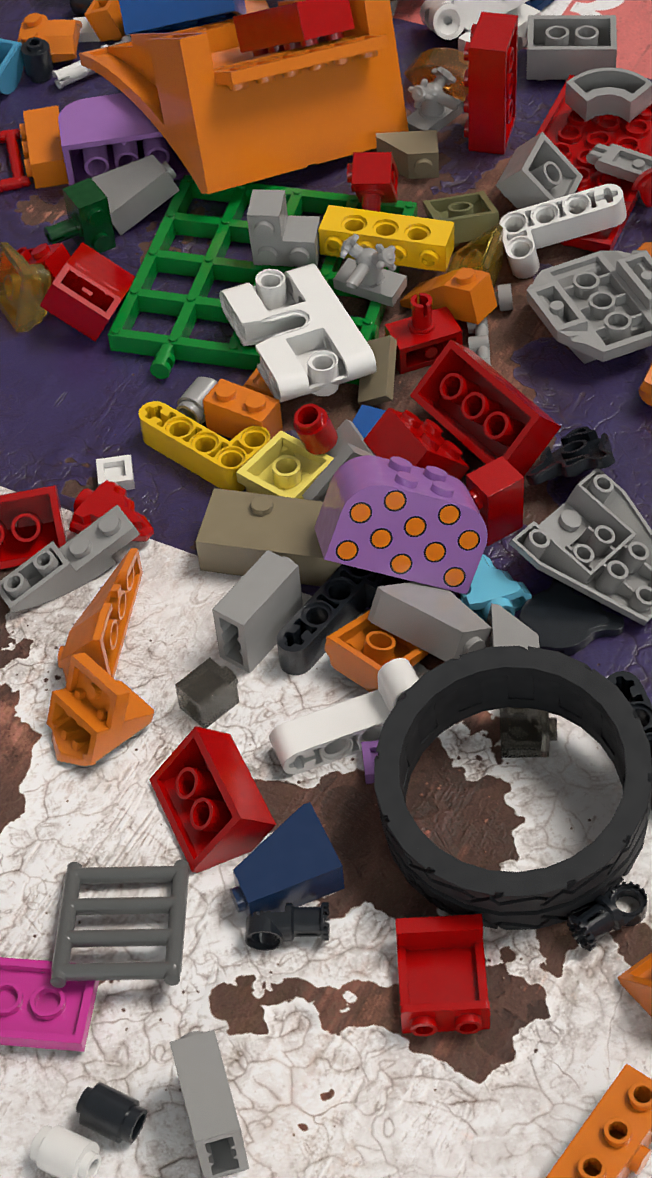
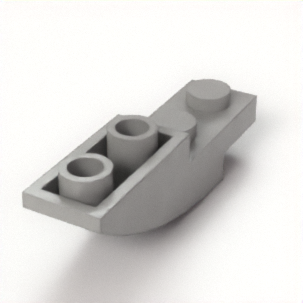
[0,505,140,612]

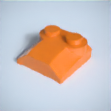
[17,13,83,69]
[324,610,429,692]

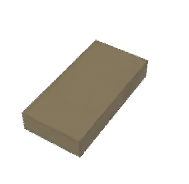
[358,335,397,406]

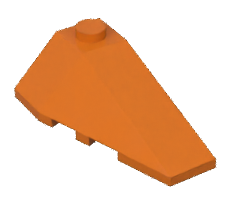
[58,548,143,681]

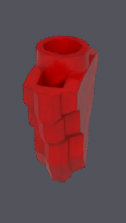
[69,480,154,542]

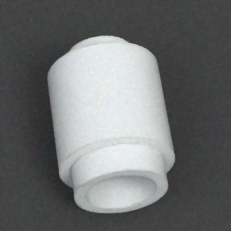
[30,1125,102,1178]

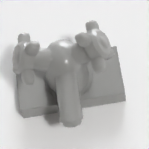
[407,67,464,132]
[333,234,407,307]

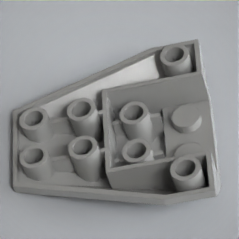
[509,469,652,626]

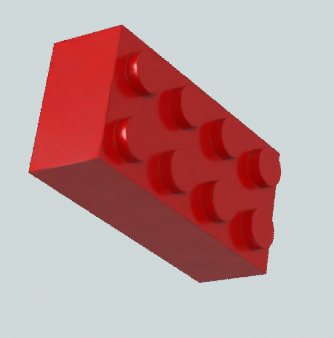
[233,0,355,57]
[464,12,518,155]
[410,339,561,477]

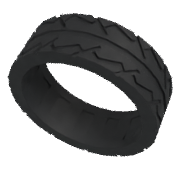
[374,646,652,930]

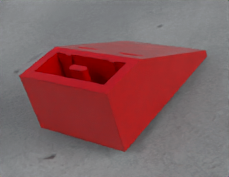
[40,242,135,342]

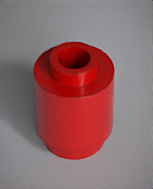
[293,404,338,455]

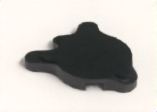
[525,426,615,485]
[520,578,624,656]

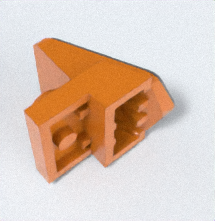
[46,652,154,767]

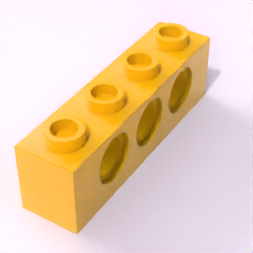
[318,205,455,272]

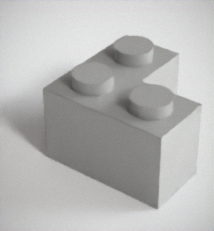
[247,189,321,267]

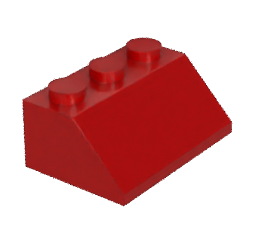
[0,485,67,569]
[149,726,276,873]

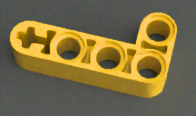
[138,401,271,491]

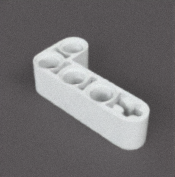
[499,184,627,279]
[269,658,419,775]

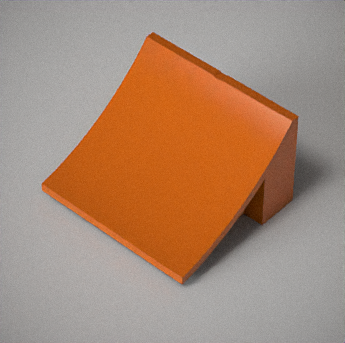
[79,0,409,194]

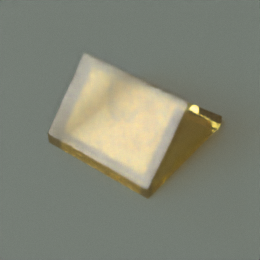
[447,224,503,289]

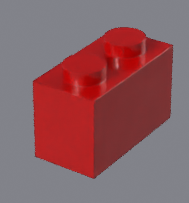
[466,456,524,546]

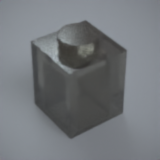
[175,658,239,728]

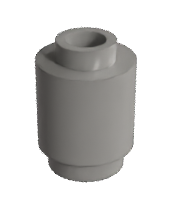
[176,376,217,424]

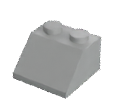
[496,132,583,209]

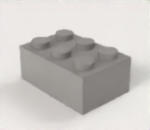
[526,15,617,81]

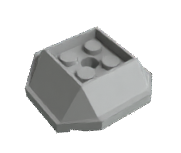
[526,250,652,364]

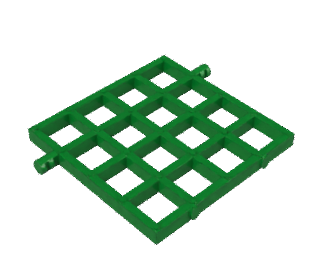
[108,175,418,385]

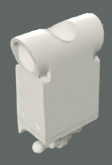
[420,0,529,40]

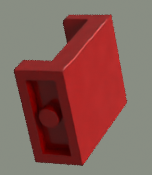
[395,914,490,1037]

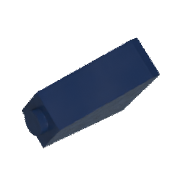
[230,802,345,916]

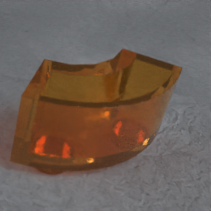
[403,47,469,103]

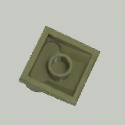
[423,191,499,247]

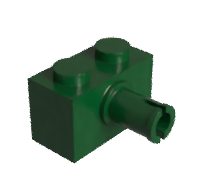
[44,177,116,253]

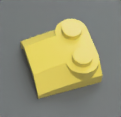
[236,431,334,499]

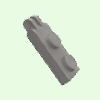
[586,144,652,183]

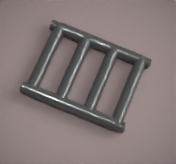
[50,860,189,988]

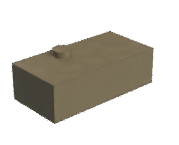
[195,488,342,587]

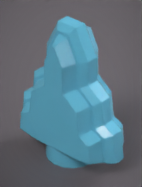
[459,554,532,621]

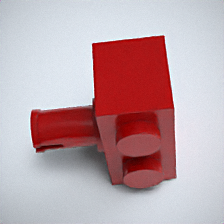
[347,152,398,212]
[385,293,463,374]

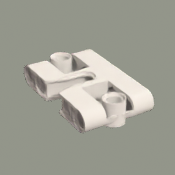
[219,263,377,403]

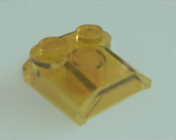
[0,242,51,332]

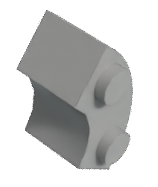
[565,67,652,122]

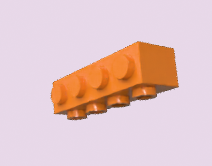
[546,1063,652,1178]

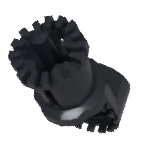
[566,881,648,951]
[245,902,330,951]

